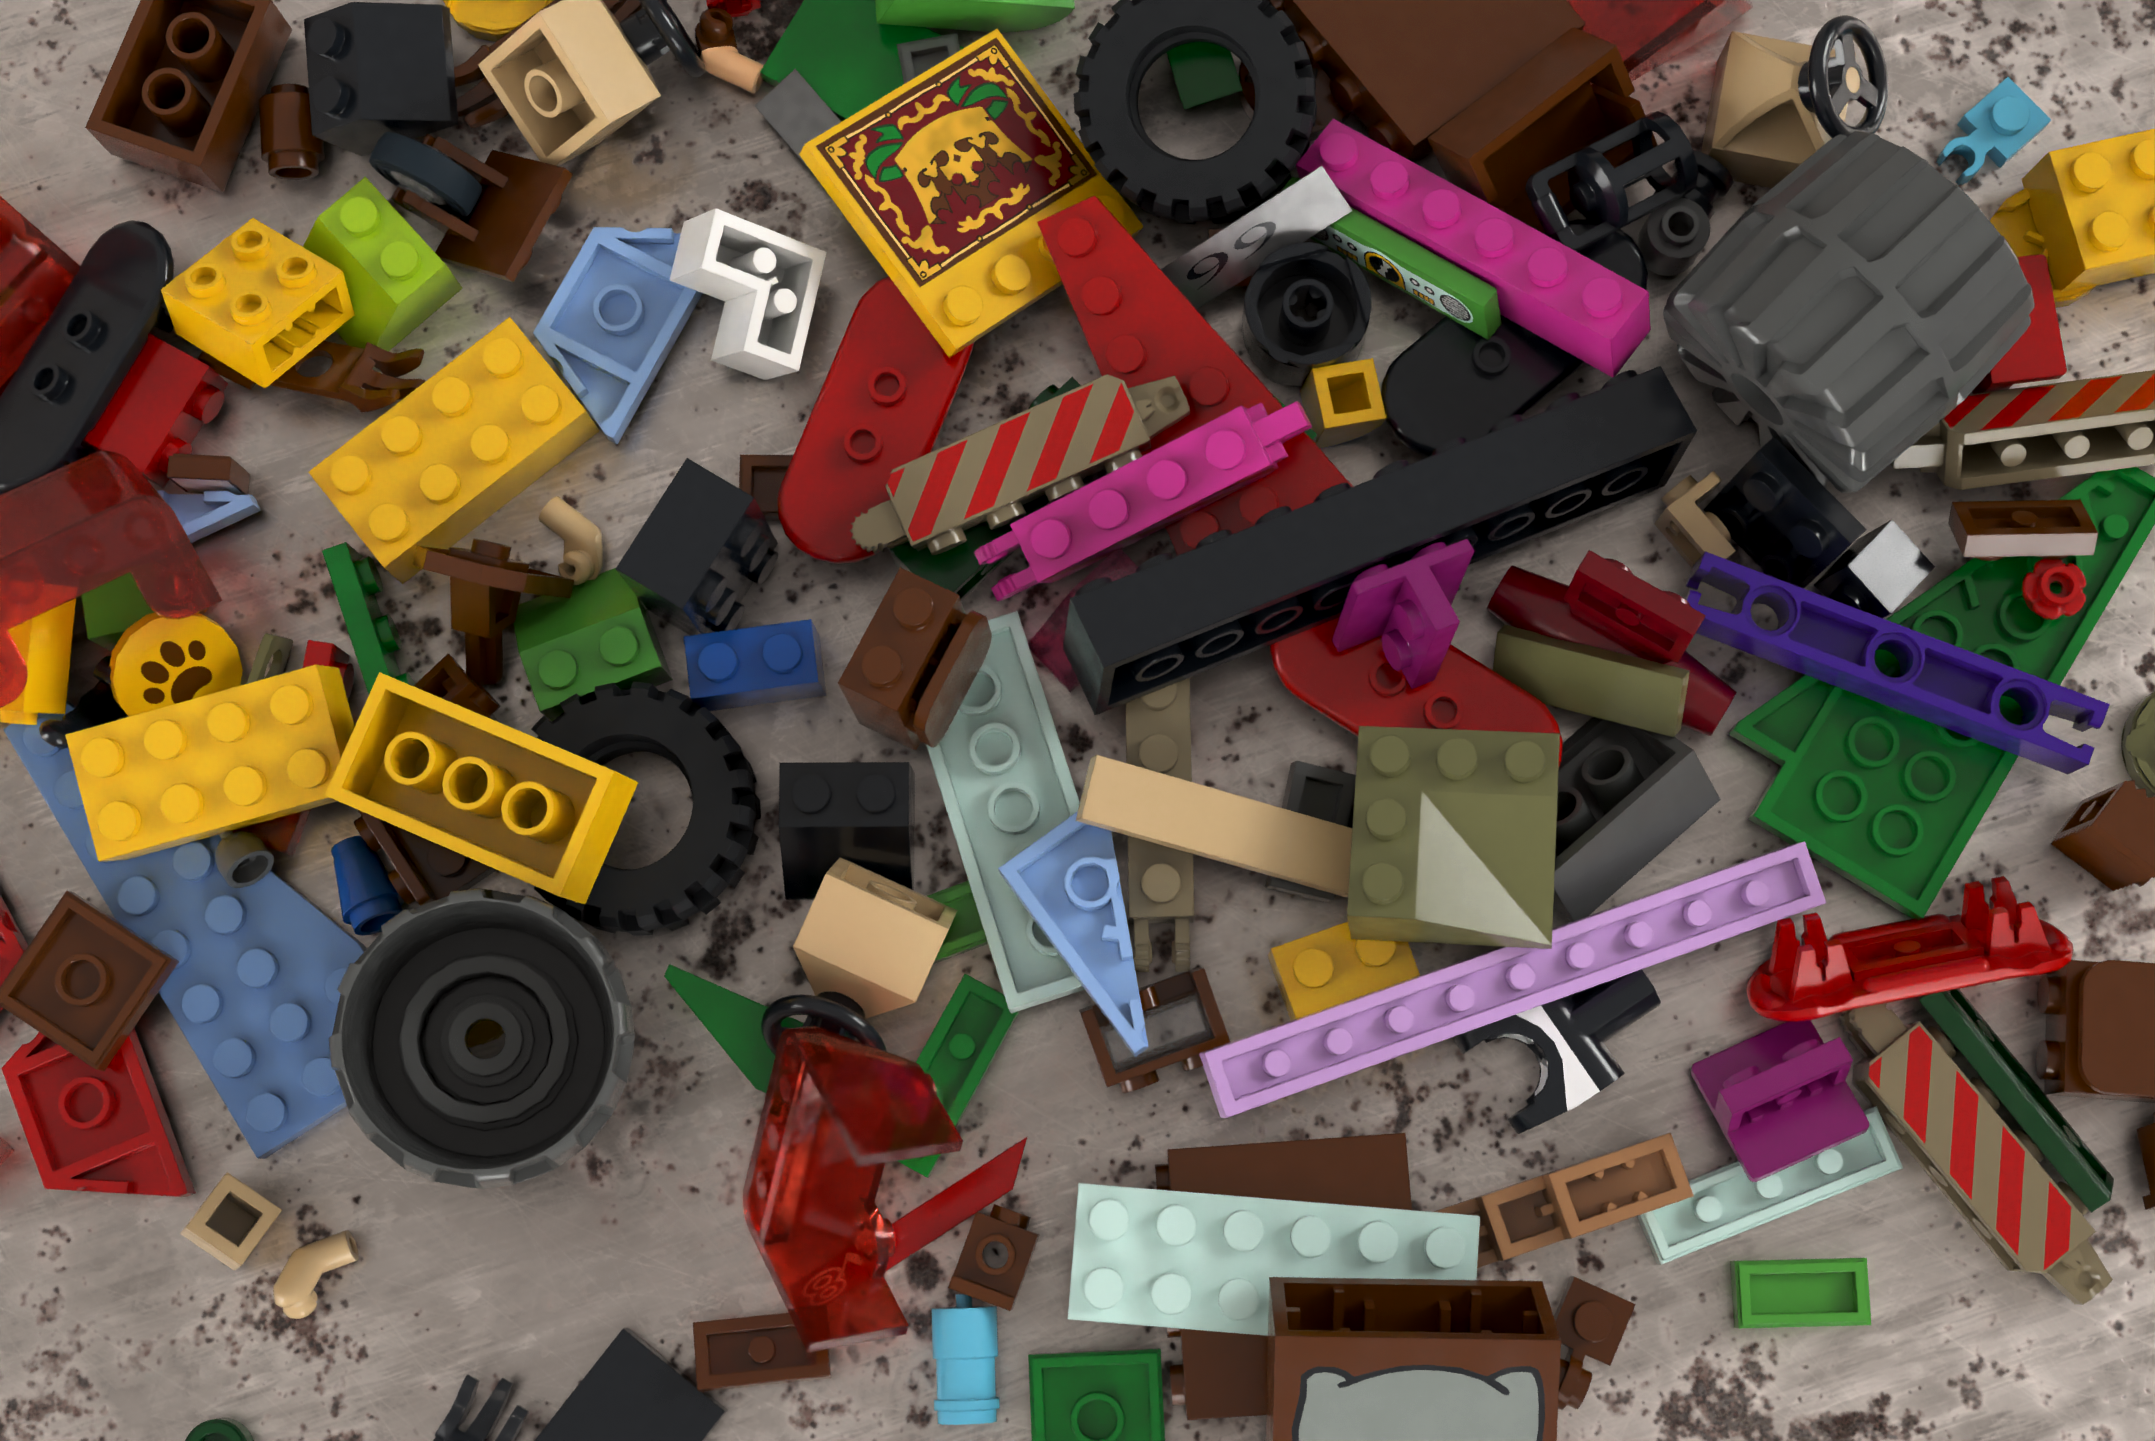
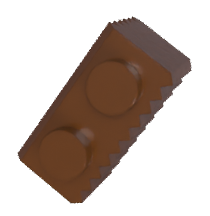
[2051,780,2155,891]

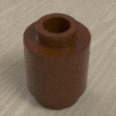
[259,84,325,180]

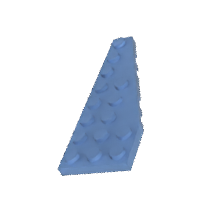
[3,700,367,1159]

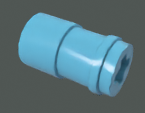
[932,1294,1000,1425]

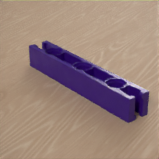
[1685,551,2110,774]

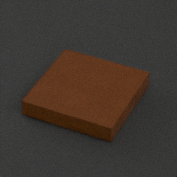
[0,891,179,1071]

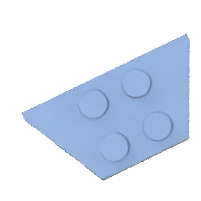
[533,227,703,444]

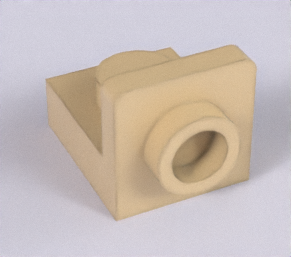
[1654,471,1736,568]

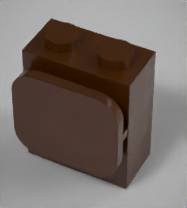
[838,567,992,751]
[2036,960,2155,1103]

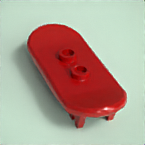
[777,276,974,564]
[1270,617,1563,766]
[1746,876,2074,1022]

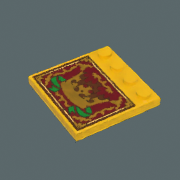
[799,28,1144,358]

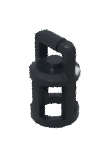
[1525,111,1698,252]

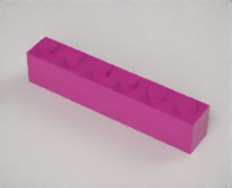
[1296,119,1651,378]

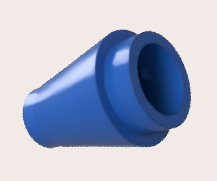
[331,836,404,936]

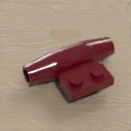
[1487,550,1737,736]

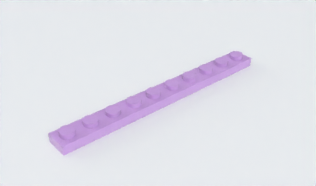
[1199,841,1826,1118]

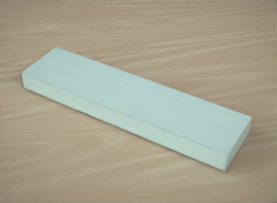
[1637,1106,1903,1265]

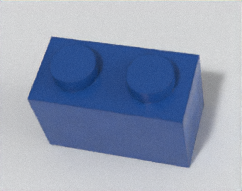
[684,619,827,711]

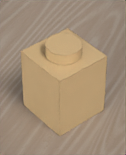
[180,1172,282,1271]

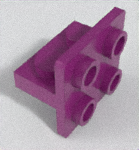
[1332,539,1474,689]
[1691,1020,1869,1182]

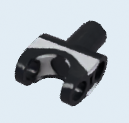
[1453,969,1661,1134]

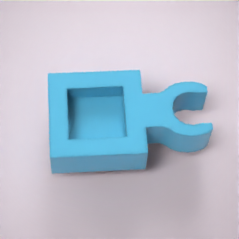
[1936,77,2051,185]

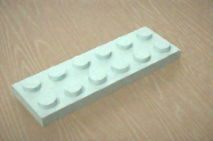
[926,611,1085,1013]
[1068,1183,1480,1336]

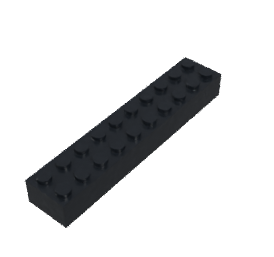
[1063,366,1697,715]

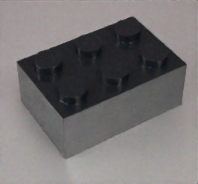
[616,458,778,635]

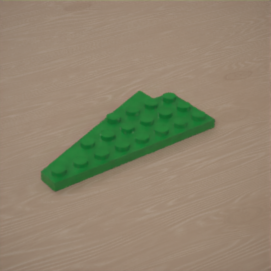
[1729,467,2155,920]

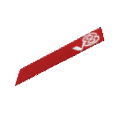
[788,1137,1027,1312]

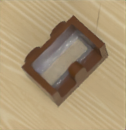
[1079,966,1230,1093]

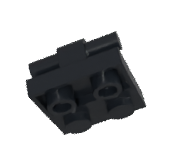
[1703,437,1867,588]

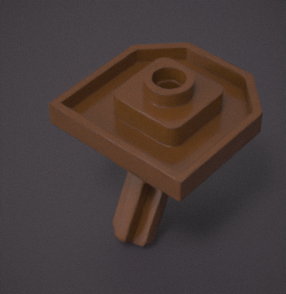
[413,539,574,686]

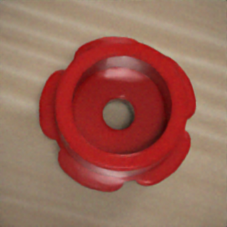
[2022,558,2086,620]

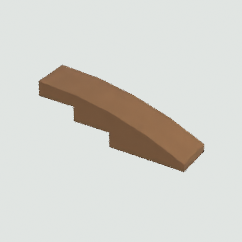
[1434,1133,1694,1268]

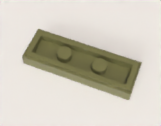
[1493,625,1690,737]

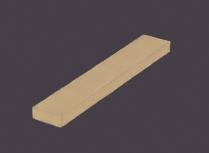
[1076,755,1352,898]

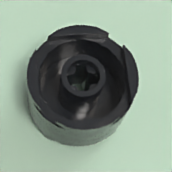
[1242,242,1372,386]

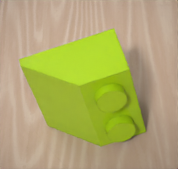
[303,176,462,351]

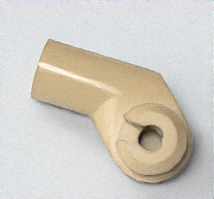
[538,496,603,585]
[273,1230,359,1319]

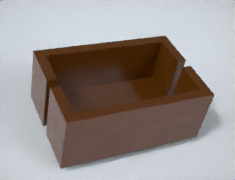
[1427,27,1658,234]

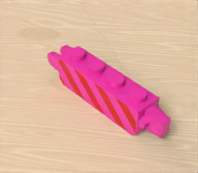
[974,401,1312,602]

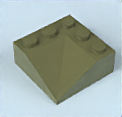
[1347,726,1560,949]

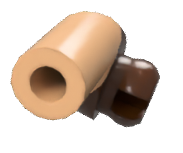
[695,7,764,94]

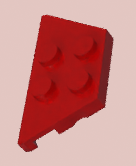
[1,1028,196,1197]

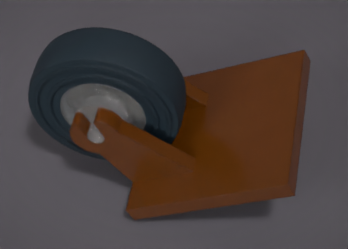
[369,132,573,282]

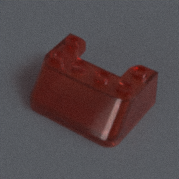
[0,451,222,709]

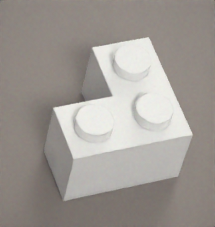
[669,208,827,380]

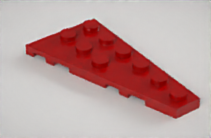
[1037,195,1354,556]

